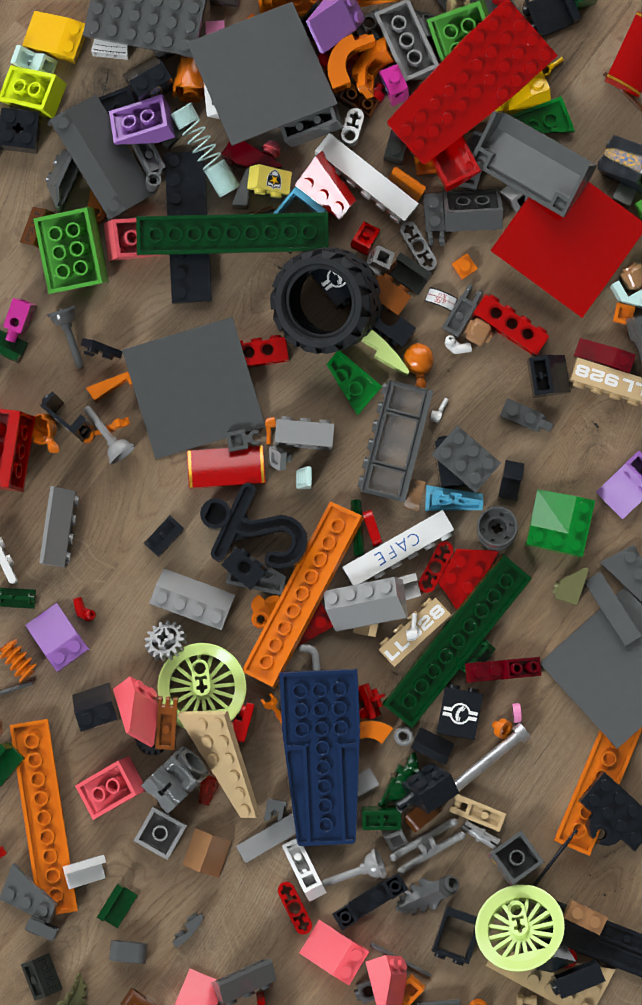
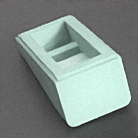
[296,466,312,489]

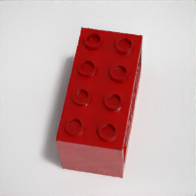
[0,409,36,492]

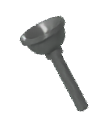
[47,305,84,369]

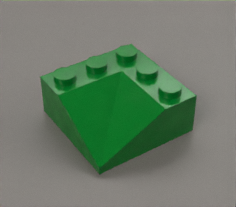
[525,489,595,558]

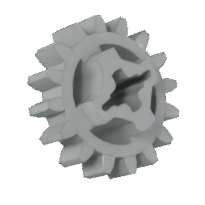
[145,620,187,662]

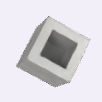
[366,245,395,275]

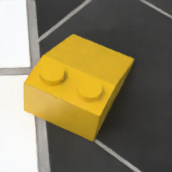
[22,11,85,65]
[495,71,551,115]

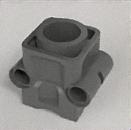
[141,746,209,814]

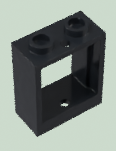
[431,906,477,966]
[550,959,606,999]

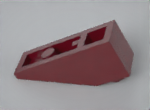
[221,141,282,169]
[573,338,636,373]

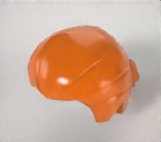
[403,343,434,388]
[33,413,60,453]

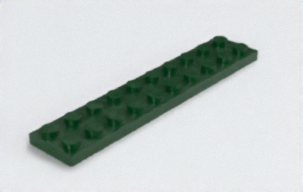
[136,212,329,255]
[382,554,532,728]

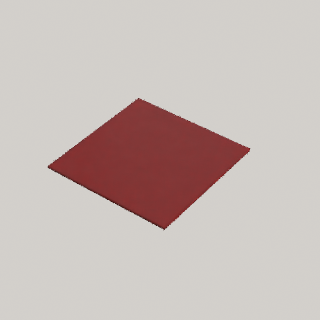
[490,182,642,318]

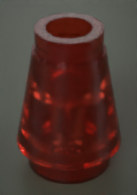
[199,776,219,806]

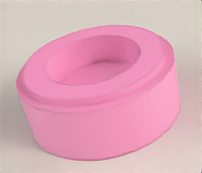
[512,703,522,723]

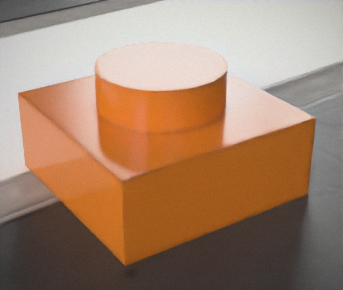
[451,253,478,280]
[612,302,636,325]

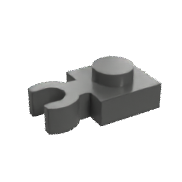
[226,429,261,452]

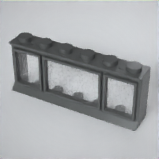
[357,380,433,503]

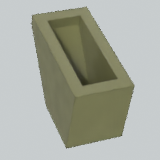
[552,567,589,606]

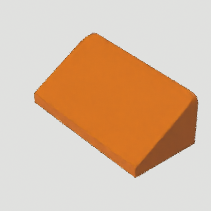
[388,167,426,202]

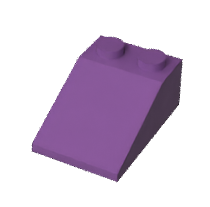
[306,0,365,53]
[109,94,175,145]
[25,603,90,672]

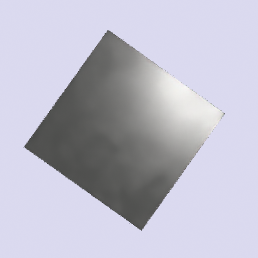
[187,2,338,146]
[122,317,266,459]
[540,587,642,749]

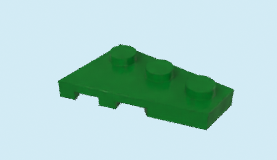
[511,96,575,134]
[326,351,382,416]

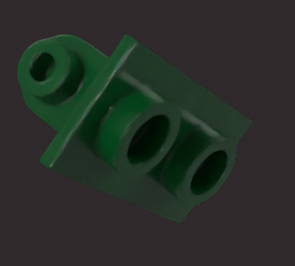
[0,588,36,609]
[460,639,496,674]

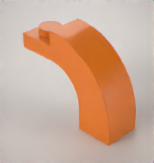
[328,34,375,94]

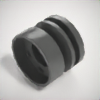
[477,506,518,551]

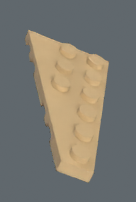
[177,711,260,818]
[485,949,616,1005]

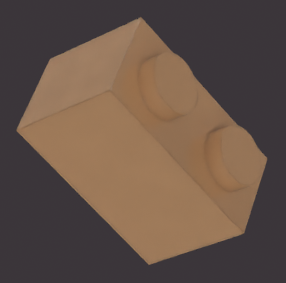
[563,899,608,935]

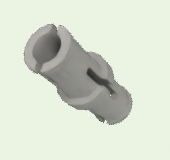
[461,819,500,850]

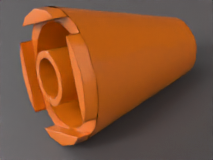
[172,56,205,103]

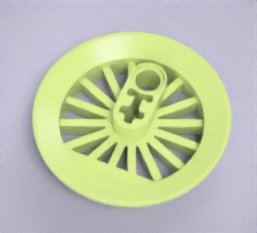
[157,643,246,729]
[475,885,565,972]

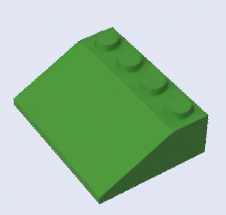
[427,0,489,62]
[33,207,109,294]

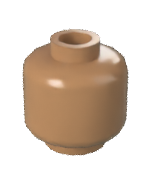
[620,262,642,292]
[464,318,494,346]

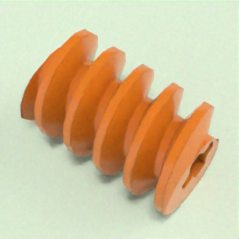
[0,639,37,683]

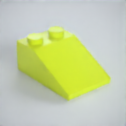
[0,65,67,118]

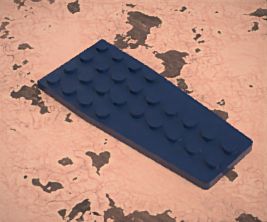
[279,668,360,846]

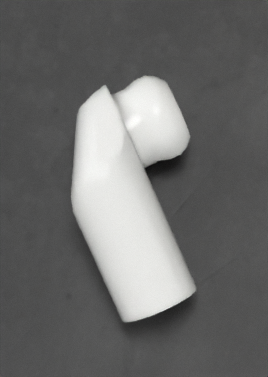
[445,335,472,354]

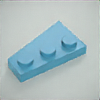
[425,485,484,511]

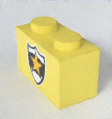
[247,164,292,199]

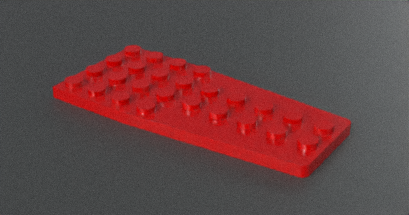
[387,0,558,164]

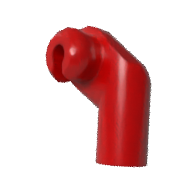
[73,597,96,622]

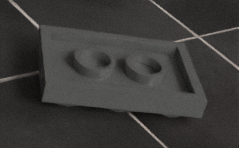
[432,425,501,493]

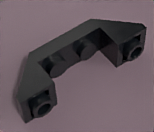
[332,873,408,931]

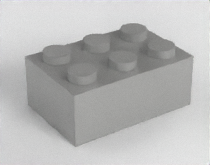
[275,416,334,451]

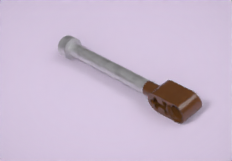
[403,723,531,833]

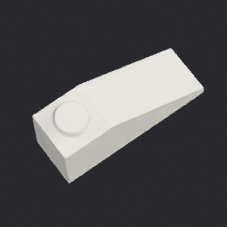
[282,838,327,902]

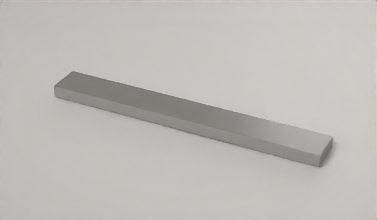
[236,768,379,863]

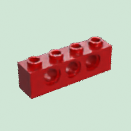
[472,294,549,357]
[240,335,289,368]

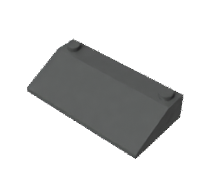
[47,95,156,222]
[473,111,597,217]

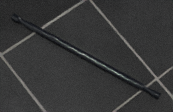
[521,829,578,904]

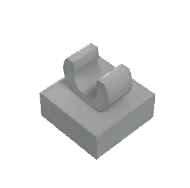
[268,445,292,471]

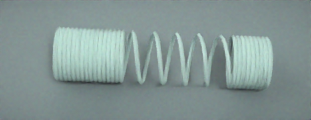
[170,103,240,197]

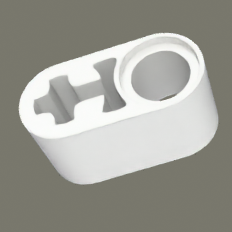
[341,108,364,147]

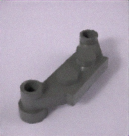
[131,143,166,192]

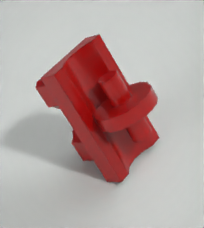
[358,683,386,719]

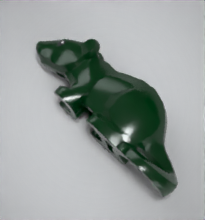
[377,752,419,808]

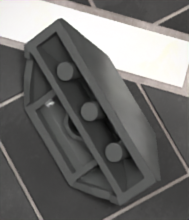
[46,149,80,213]

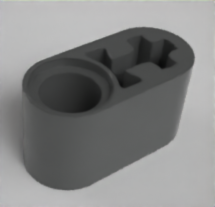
[109,940,148,964]

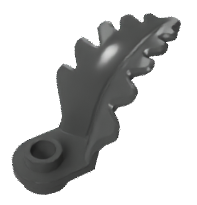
[395,875,459,914]

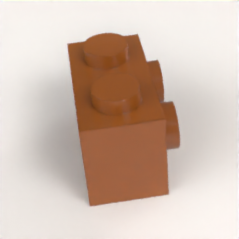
[376,273,411,315]

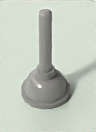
[84,406,135,465]
[322,848,386,887]

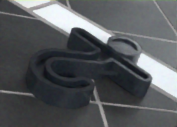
[200,483,309,570]

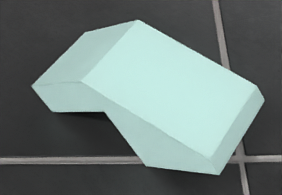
[10,45,58,74]
[610,281,642,310]

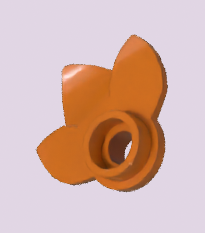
[251,595,279,629]

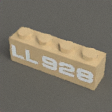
[569,358,642,406]
[378,598,451,667]

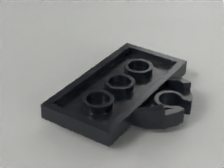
[578,771,642,851]

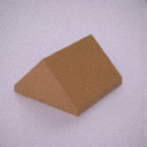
[182,828,232,878]

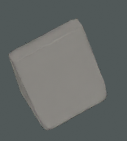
[612,183,636,208]
[382,828,408,852]

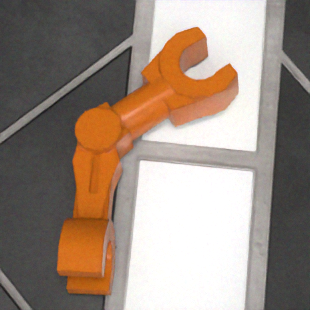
[84,417,130,443]
[261,693,282,724]

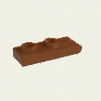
[155,696,178,750]

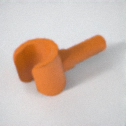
[265,417,276,444]

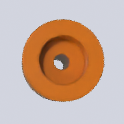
[492,718,512,739]

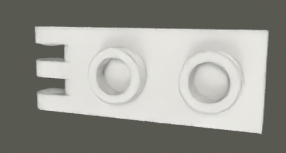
[0,537,18,584]

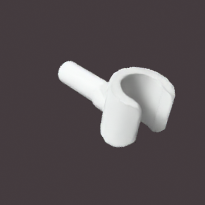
[430,398,449,423]
[406,613,417,641]

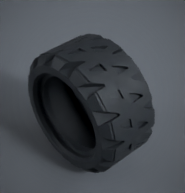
[270,247,381,354]

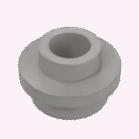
[394,727,413,746]

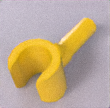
[544,57,564,77]

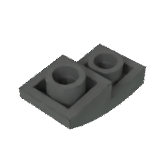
[172,912,204,948]

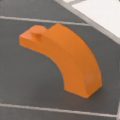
[352,37,394,99]
[360,721,393,744]

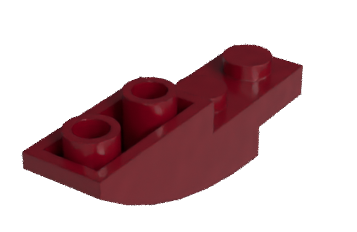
[465,657,542,683]

